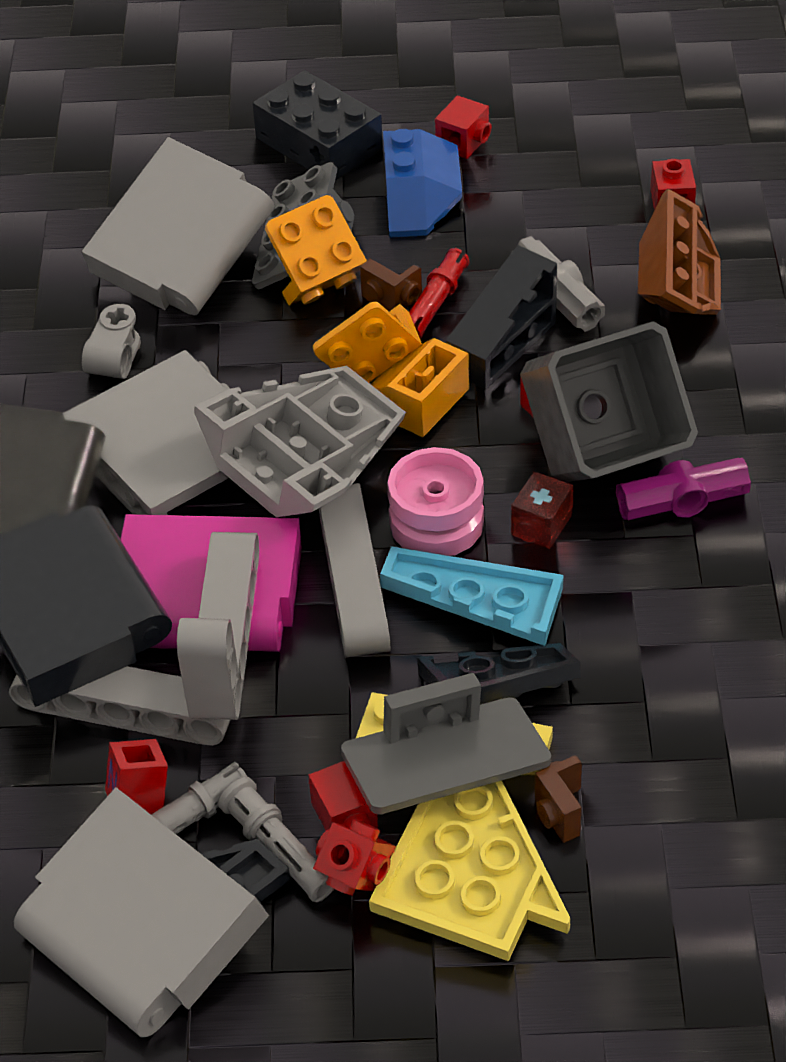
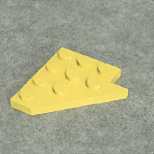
[369,780,570,961]

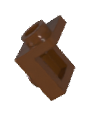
[360,258,422,311]
[535,755,582,843]

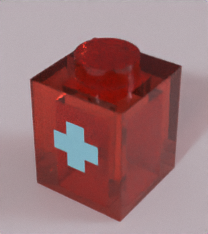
[511,472,573,549]

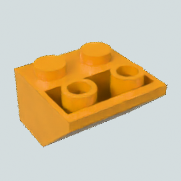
[371,338,469,437]

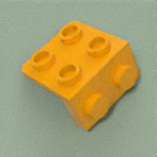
[265,195,367,306]
[313,302,422,383]

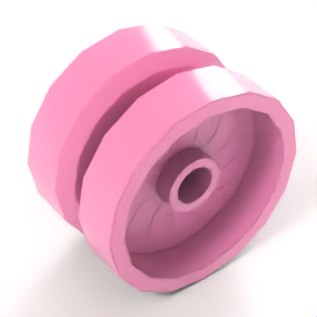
[387,447,484,556]

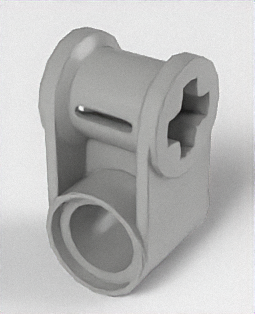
[82,304,141,379]

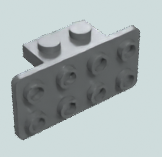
[252,162,355,289]
[341,673,551,814]

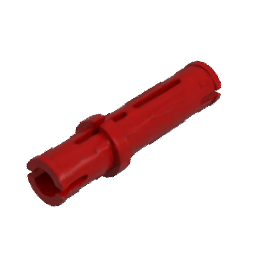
[409,248,470,339]

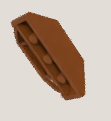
[638,188,721,315]

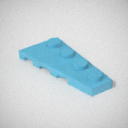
[380,546,564,646]

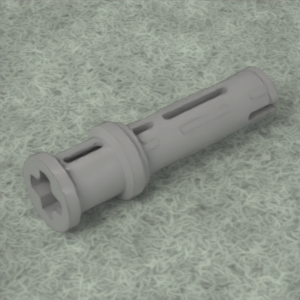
[218,777,334,902]

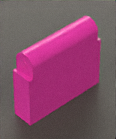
[121,514,302,652]

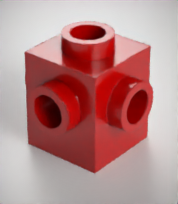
[313,819,396,895]

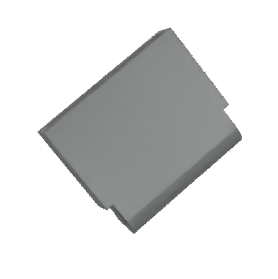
[82,137,275,315]
[14,787,269,1037]

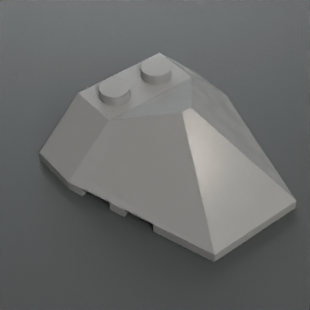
[194,366,406,518]

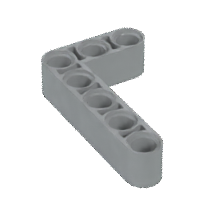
[177,532,259,720]

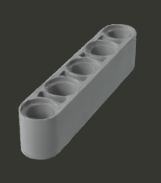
[318,483,391,658]
[9,666,230,746]

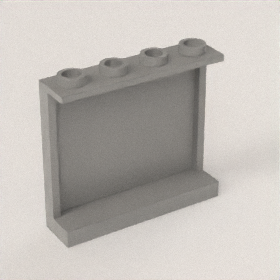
[60,350,230,515]

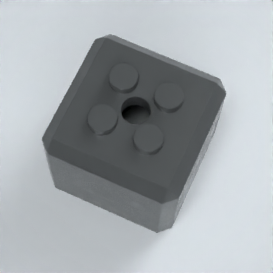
[520,321,698,483]

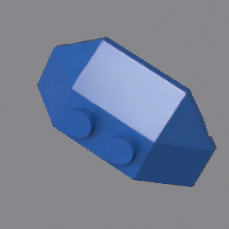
[383,129,462,237]

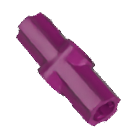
[616,457,751,520]

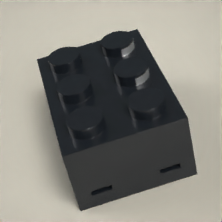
[252,70,383,181]

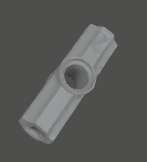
[511,236,605,332]

